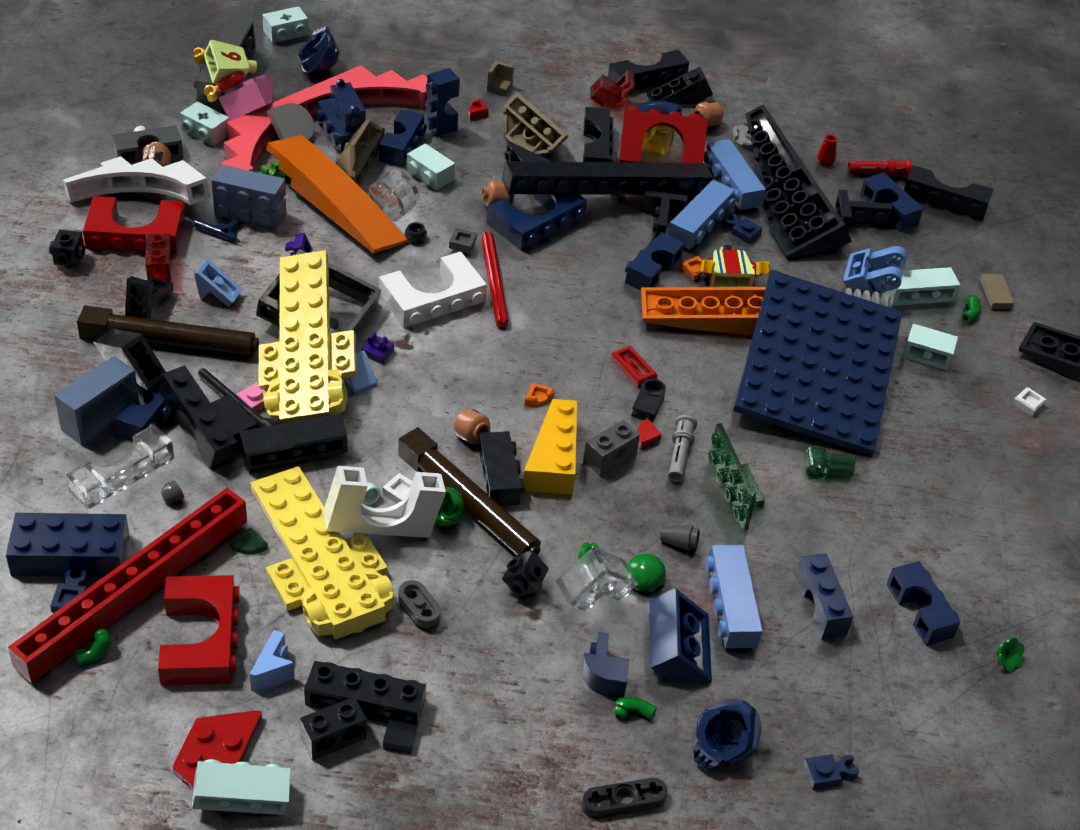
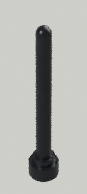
[198,368,278,428]

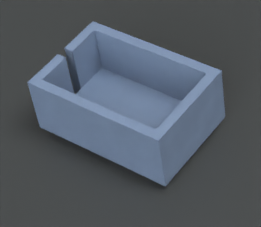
[212,165,286,229]
[54,356,140,446]

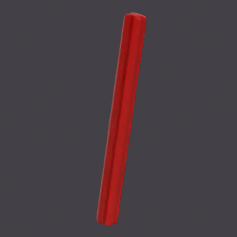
[481,231,509,328]

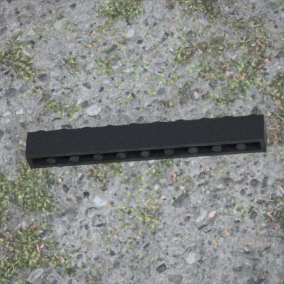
[502,161,713,195]

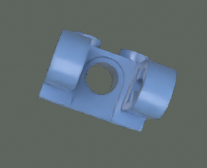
[843,246,908,297]

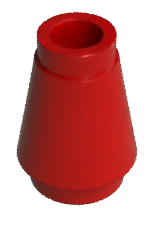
[816,134,837,166]

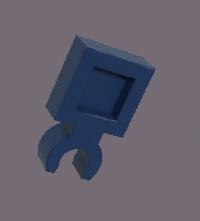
[722,213,762,244]
[50,569,88,613]
[803,754,859,790]

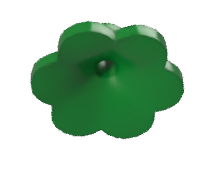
[996,637,1025,672]

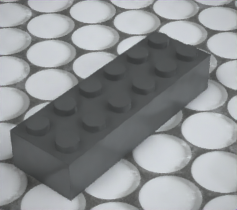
[194,13,256,115]

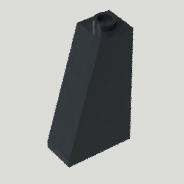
[93,329,166,390]

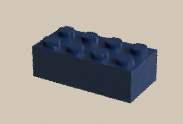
[6,513,130,577]

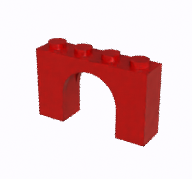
[619,108,708,163]
[83,196,185,254]
[158,575,240,686]

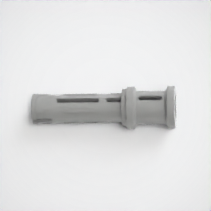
[668,414,697,482]

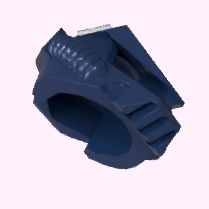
[298,26,340,76]
[693,699,762,771]

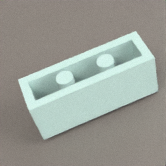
[886,267,960,306]
[192,759,291,815]

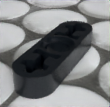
[582,778,668,819]

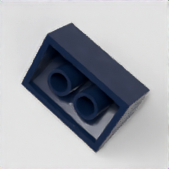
[649,588,712,683]

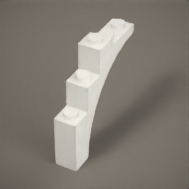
[63,156,210,205]

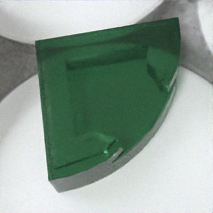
[230,528,268,554]

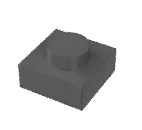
[449,228,477,253]

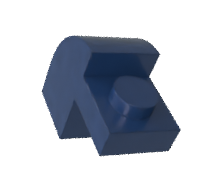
[582,632,629,698]

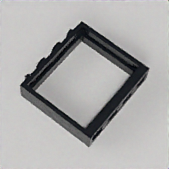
[256,249,382,335]

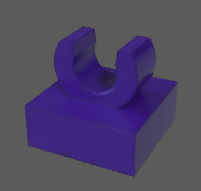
[285,232,313,256]
[361,332,394,364]

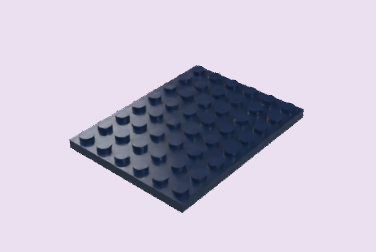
[732,269,903,456]

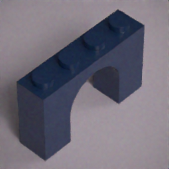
[486,194,587,251]

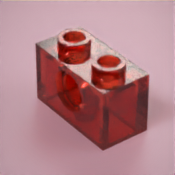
[145,233,172,282]

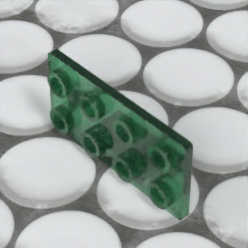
[708,423,765,530]

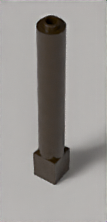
[77,305,259,356]
[398,427,541,555]

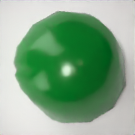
[435,487,465,526]
[625,554,666,593]

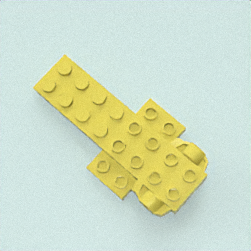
[258,250,357,424]
[250,466,394,640]

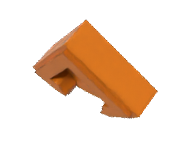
[680,256,702,281]
[524,383,555,406]

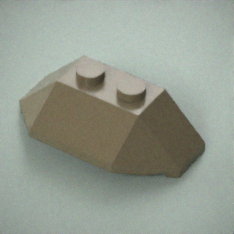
[503,92,569,156]
[336,120,385,187]

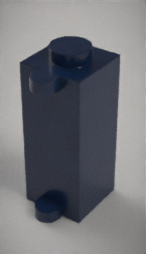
[330,79,366,132]

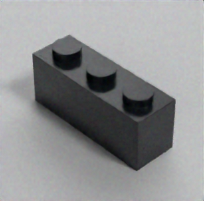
[478,431,525,506]

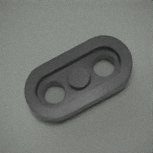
[398,580,441,628]

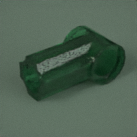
[804,446,856,479]

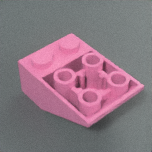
[219,74,274,121]

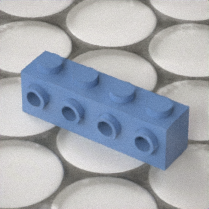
[704,139,766,210]
[668,180,735,250]
[705,545,762,648]

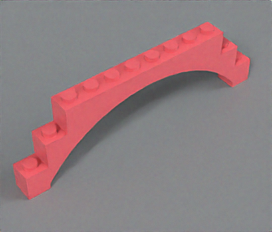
[220,65,427,172]

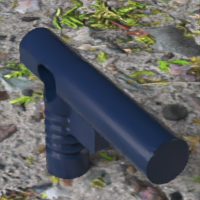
[194,218,241,242]

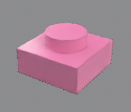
[236,383,267,412]

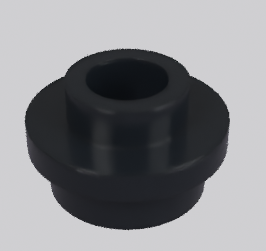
[405,222,427,242]

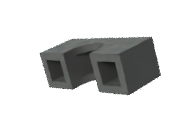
[112,125,183,165]

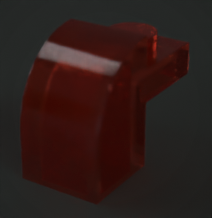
[590,70,635,108]

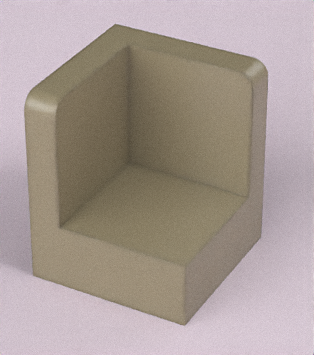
[487,61,514,96]

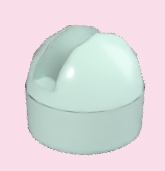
[363,482,381,505]

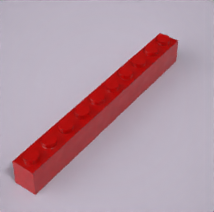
[8,488,247,684]

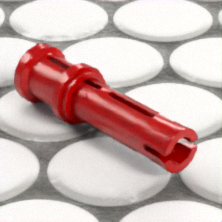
[847,159,912,178]

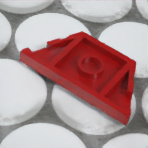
[172,710,262,813]

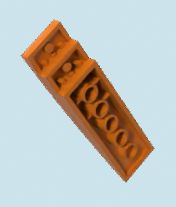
[266,135,407,253]
[641,287,766,335]

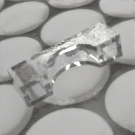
[66,424,174,510]

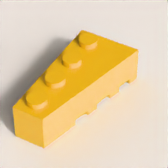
[523,399,577,495]

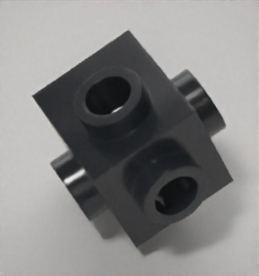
[49,229,85,267]
[502,550,549,597]

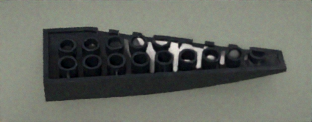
[745,104,852,259]

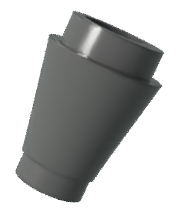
[660,525,700,551]

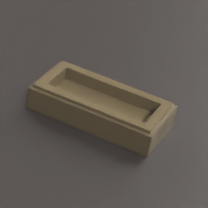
[979,274,1014,309]

